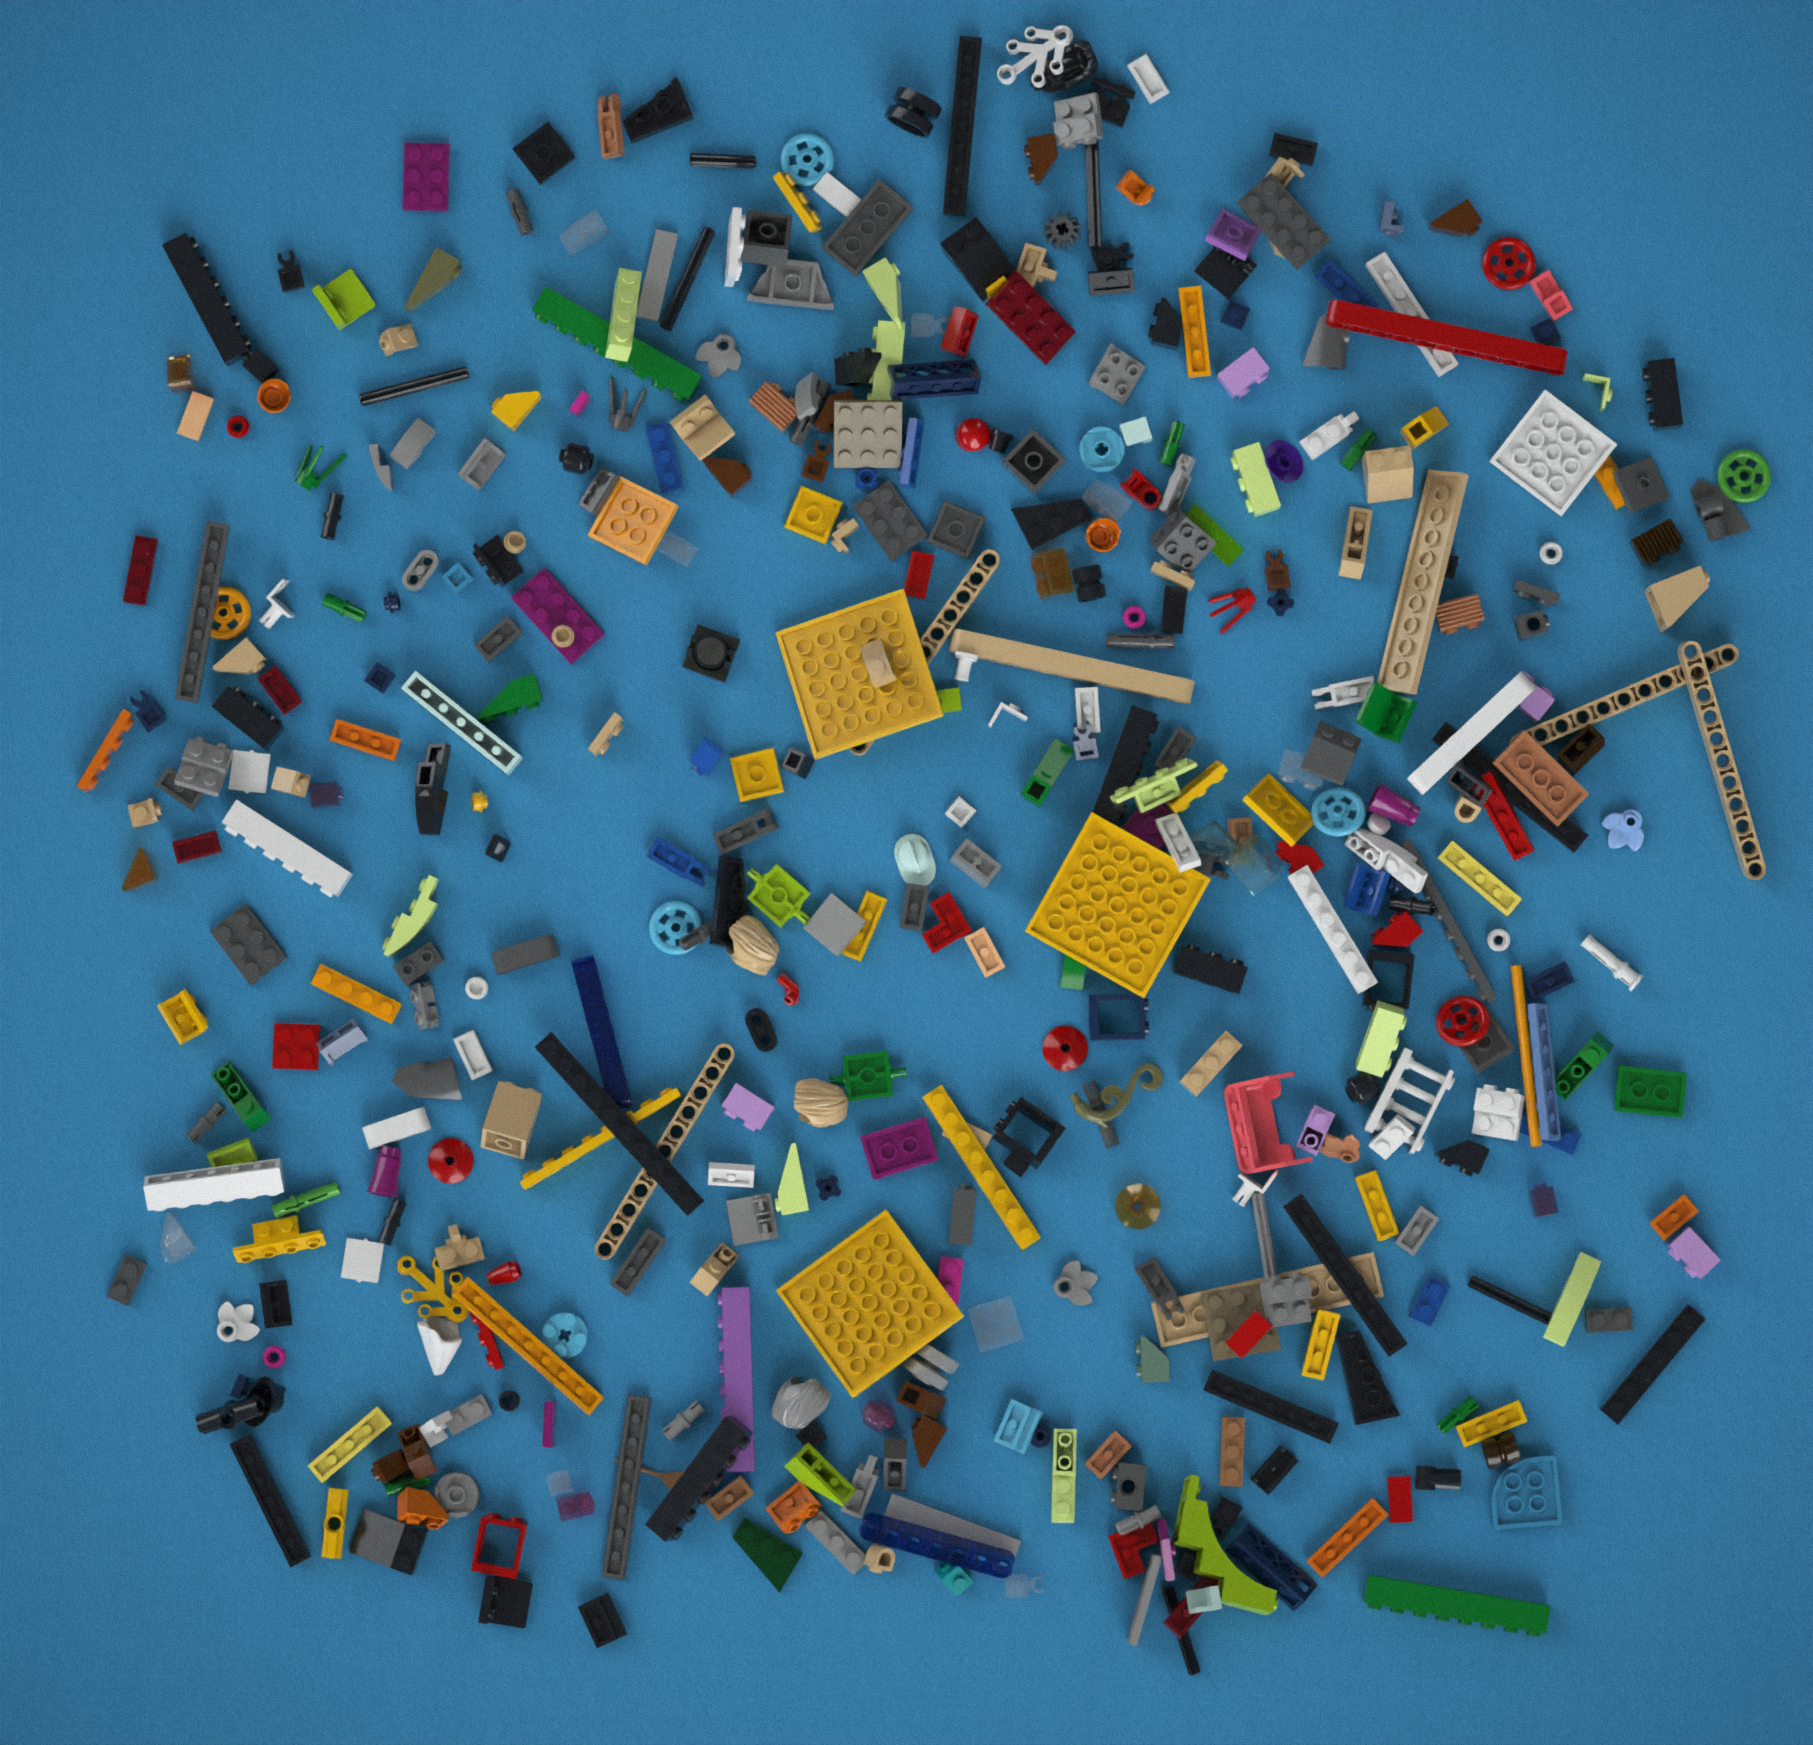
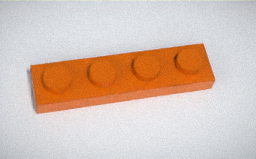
[76,709,134,793]
[1306,1498,1389,1578]

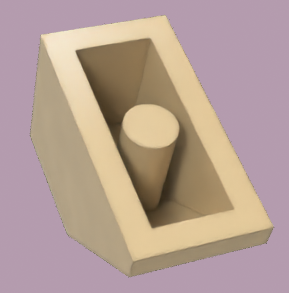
[213,637,267,675]
[860,638,898,688]

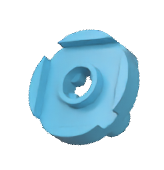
[1079,427,1124,473]
[542,1313,588,1358]

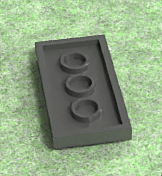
[1237,173,1331,271]
[821,179,914,277]

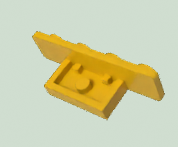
[233,1215,326,1263]

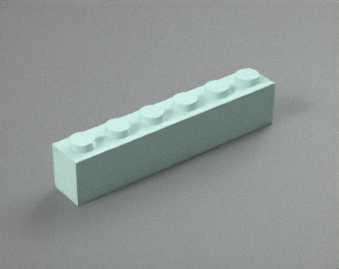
[401,671,523,776]

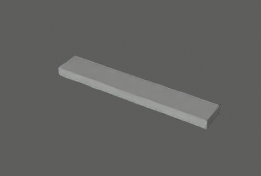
[884,1493,1021,1563]

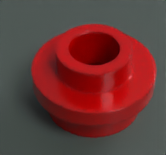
[227,416,250,438]

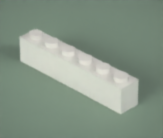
[222,800,353,898]
[143,1158,285,1211]

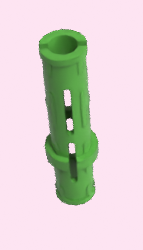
[272,1180,341,1218]

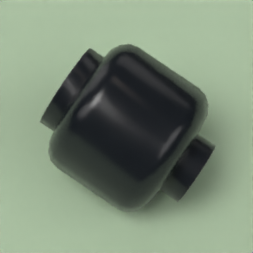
[559,443,594,475]
[1344,1071,1380,1104]

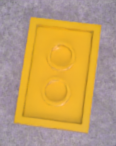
[1242,773,1314,847]

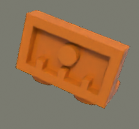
[765,1481,822,1535]

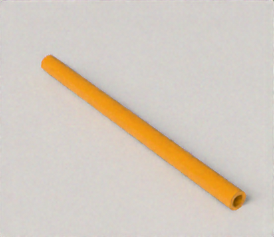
[1510,965,1542,1147]

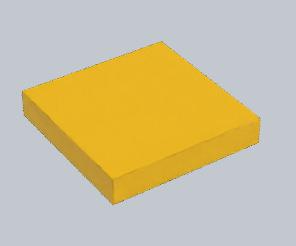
[784,485,843,545]
[730,747,784,803]

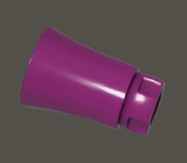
[1367,782,1421,827]
[367,1146,401,1198]

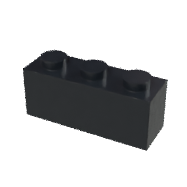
[1642,358,1683,431]
[211,685,284,751]
[1173,944,1248,995]

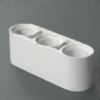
[362,1107,432,1150]

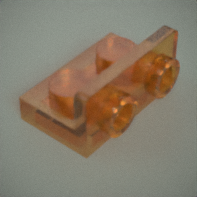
[1031,548,1074,600]

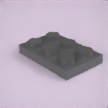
[852,480,928,562]
[209,904,287,986]

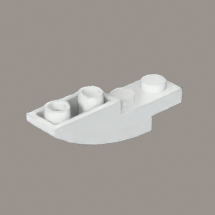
[1345,827,1428,894]

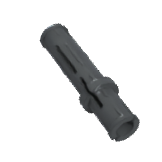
[789,380,831,446]
[1106,632,1175,650]
[1081,1080,1120,1149]

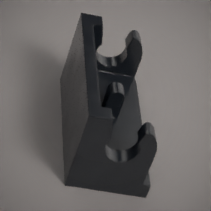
[259,1280,293,1329]
[1250,1445,1298,1495]

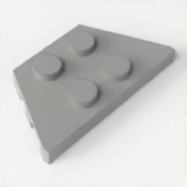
[747,259,834,311]

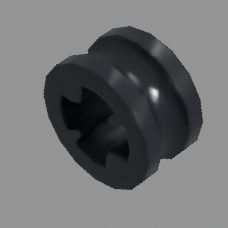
[499,1391,520,1411]

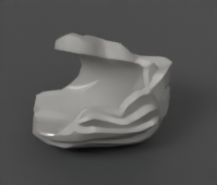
[771,1376,831,1429]

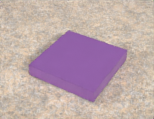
[1205,209,1261,261]

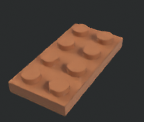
[1492,730,1589,827]

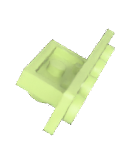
[1110,758,1198,813]

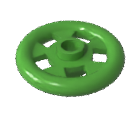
[1717,449,1771,503]

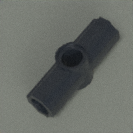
[195,1395,265,1434]

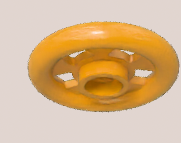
[211,586,251,640]

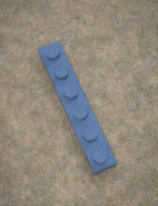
[1527,1003,1561,1141]

